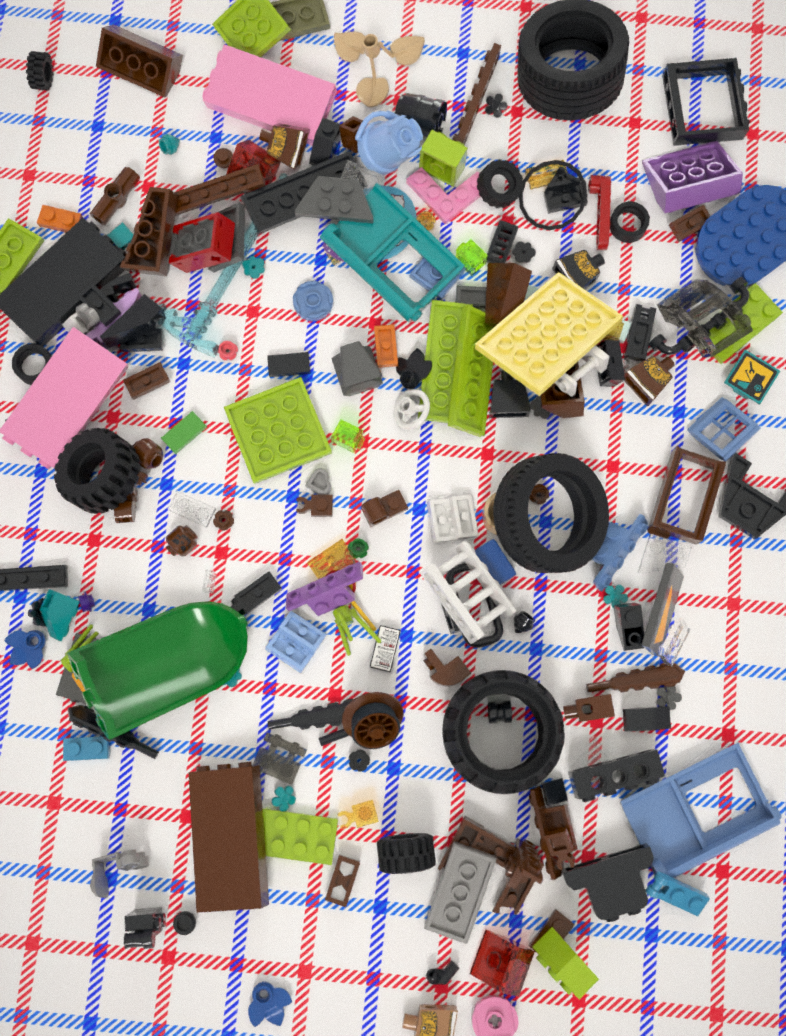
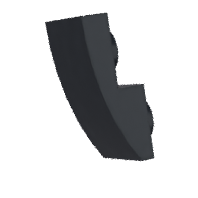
[100,273,136,303]
[623,706,671,732]

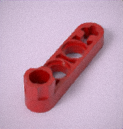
[588,175,611,251]

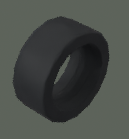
[610,201,650,243]
[12,343,52,385]

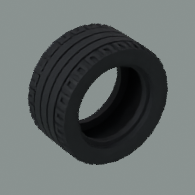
[518,0,630,121]

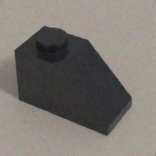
[309,117,341,165]

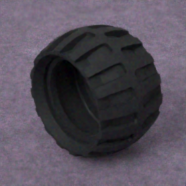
[442,670,565,794]

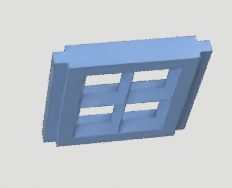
[687,397,761,461]

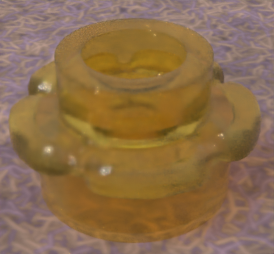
[416,211,436,231]

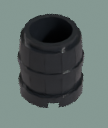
[395,93,447,137]

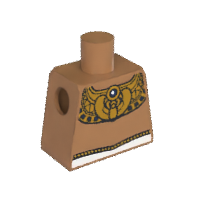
[402,1004,458,1036]

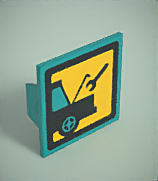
[724,350,781,405]

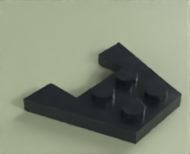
[718,453,786,540]

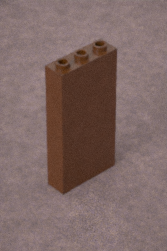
[188,762,269,913]

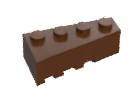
[120,187,178,277]

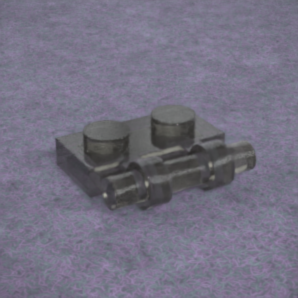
[252,732,307,785]

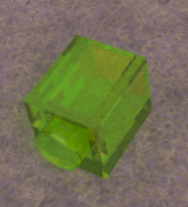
[456,239,488,276]
[331,419,365,453]

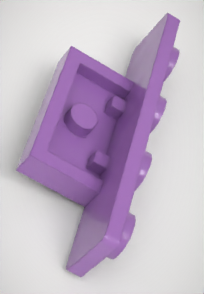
[286,562,363,616]

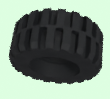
[54,428,140,514]

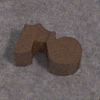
[114,484,138,523]

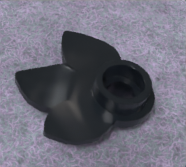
[396,348,432,389]

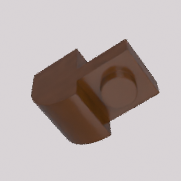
[423,649,471,687]

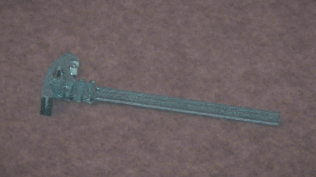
[159,173,288,358]

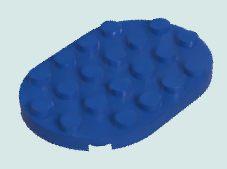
[695,185,786,287]

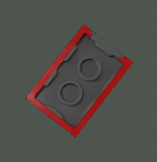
[169,212,235,273]

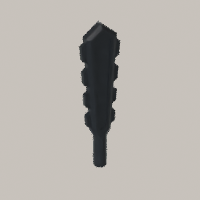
[268,699,353,730]
[68,705,159,760]

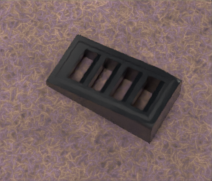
[485,220,519,263]

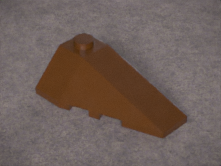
[540,362,585,418]

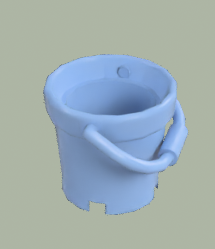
[355,110,423,175]

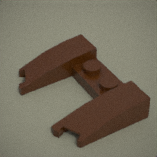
[437,816,544,915]

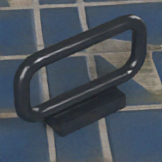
[441,563,504,648]

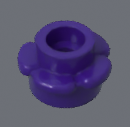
[78,592,95,612]

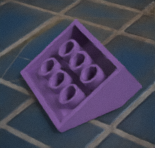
[642,141,743,213]

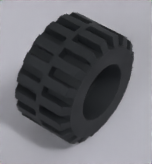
[377,833,436,874]

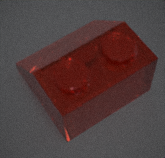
[469,929,535,997]

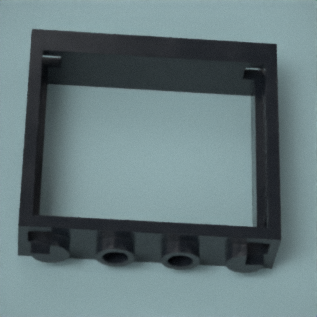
[662,58,750,146]

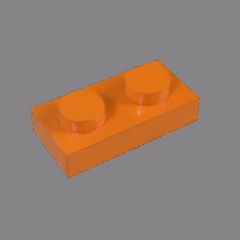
[37,205,83,233]
[374,325,398,368]

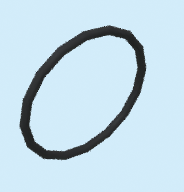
[519,160,587,230]

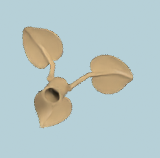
[334,31,425,107]

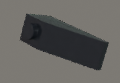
[100,294,166,348]

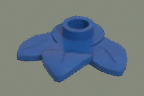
[4,630,46,669]
[248,981,292,1027]

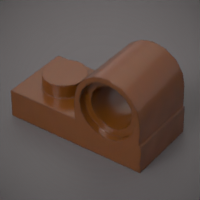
[361,490,408,528]

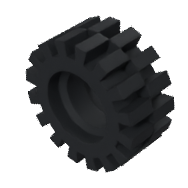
[26,51,54,91]

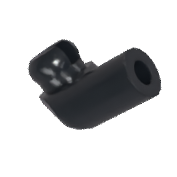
[426,960,460,985]

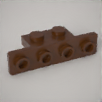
[529,786,578,880]
[504,838,543,889]

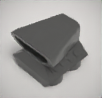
[331,341,383,396]

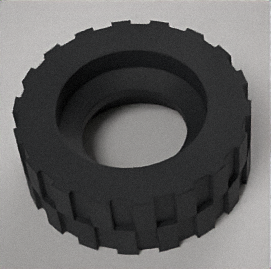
[477,159,524,208]

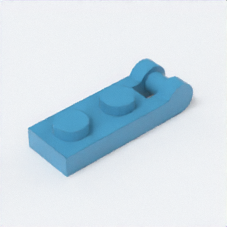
[645,871,710,916]

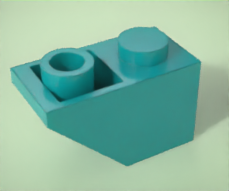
[40,589,80,642]

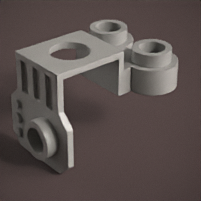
[90,849,149,898]

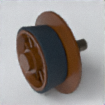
[342,692,403,749]

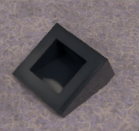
[541,778,568,806]

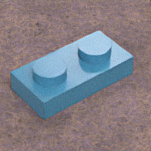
[63,737,110,761]

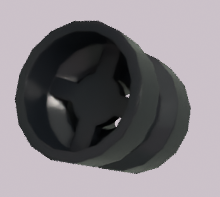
[488,701,512,724]

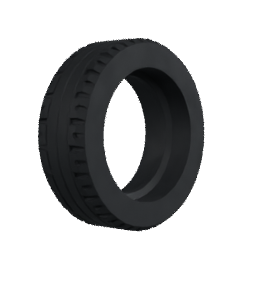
[493,453,609,573]

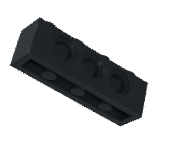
[568,749,665,802]

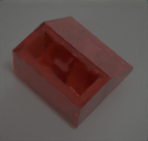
[226,140,281,193]

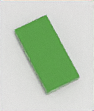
[161,411,207,455]

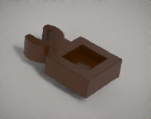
[296,494,333,517]
[544,827,575,870]

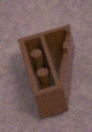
[485,263,532,327]

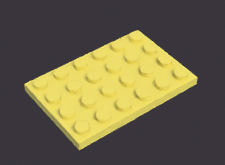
[475,272,623,396]

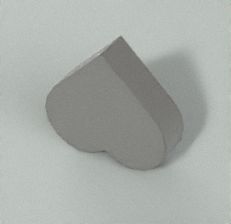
[76,303,100,330]
[305,468,331,495]

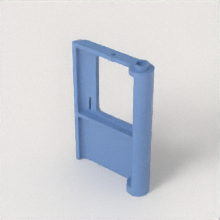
[620,743,782,878]

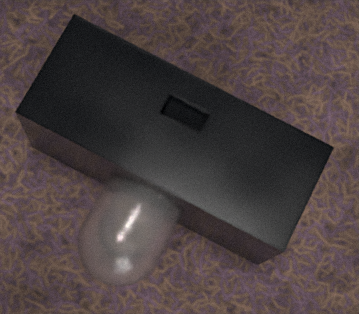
[597,340,630,387]

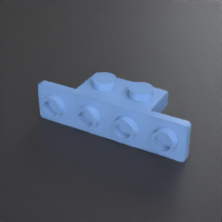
[592,514,648,592]

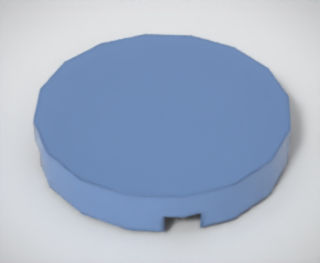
[293,281,333,321]

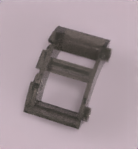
[656,279,753,357]

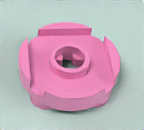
[471,995,518,1036]

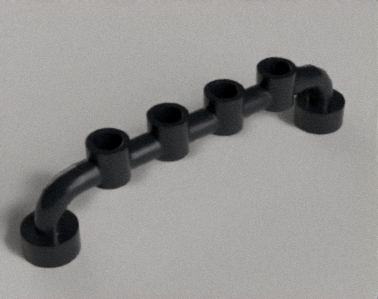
[649,276,749,355]

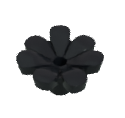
[28,598,46,627]

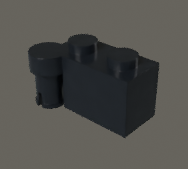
[124,907,166,949]

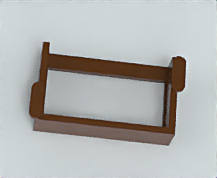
[647,446,726,545]

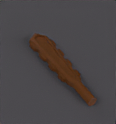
[586,662,685,693]

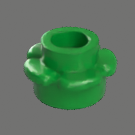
[348,538,369,559]

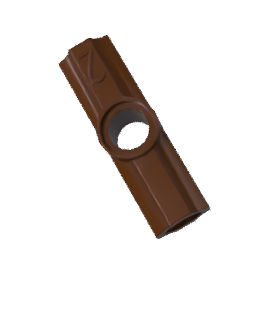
[90,167,140,225]

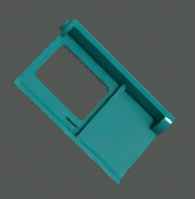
[320,183,465,322]

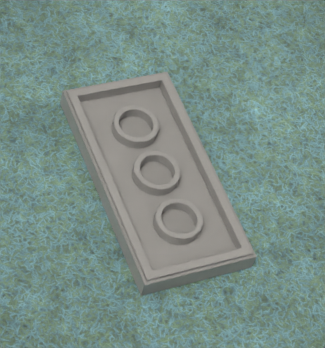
[424,841,497,944]

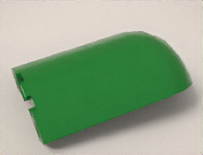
[67,601,248,740]

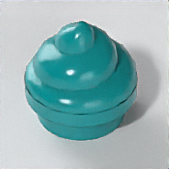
[159,134,180,155]

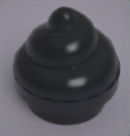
[513,611,535,633]

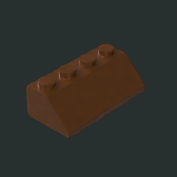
[95,24,183,98]

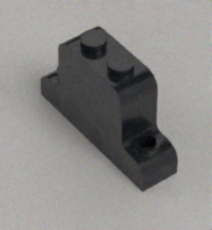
[561,843,653,922]

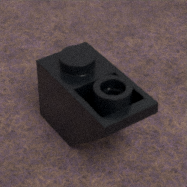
[614,602,644,651]

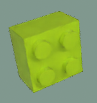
[419,130,468,187]
[533,927,599,1000]

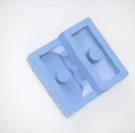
[265,611,327,673]

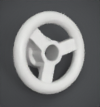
[393,389,430,429]

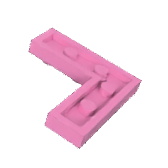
[406,167,480,225]

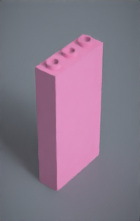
[202,44,337,146]
[0,327,129,469]

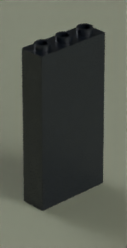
[0,218,126,347]

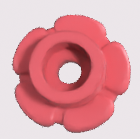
[218,341,238,360]

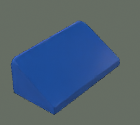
[475,539,516,585]

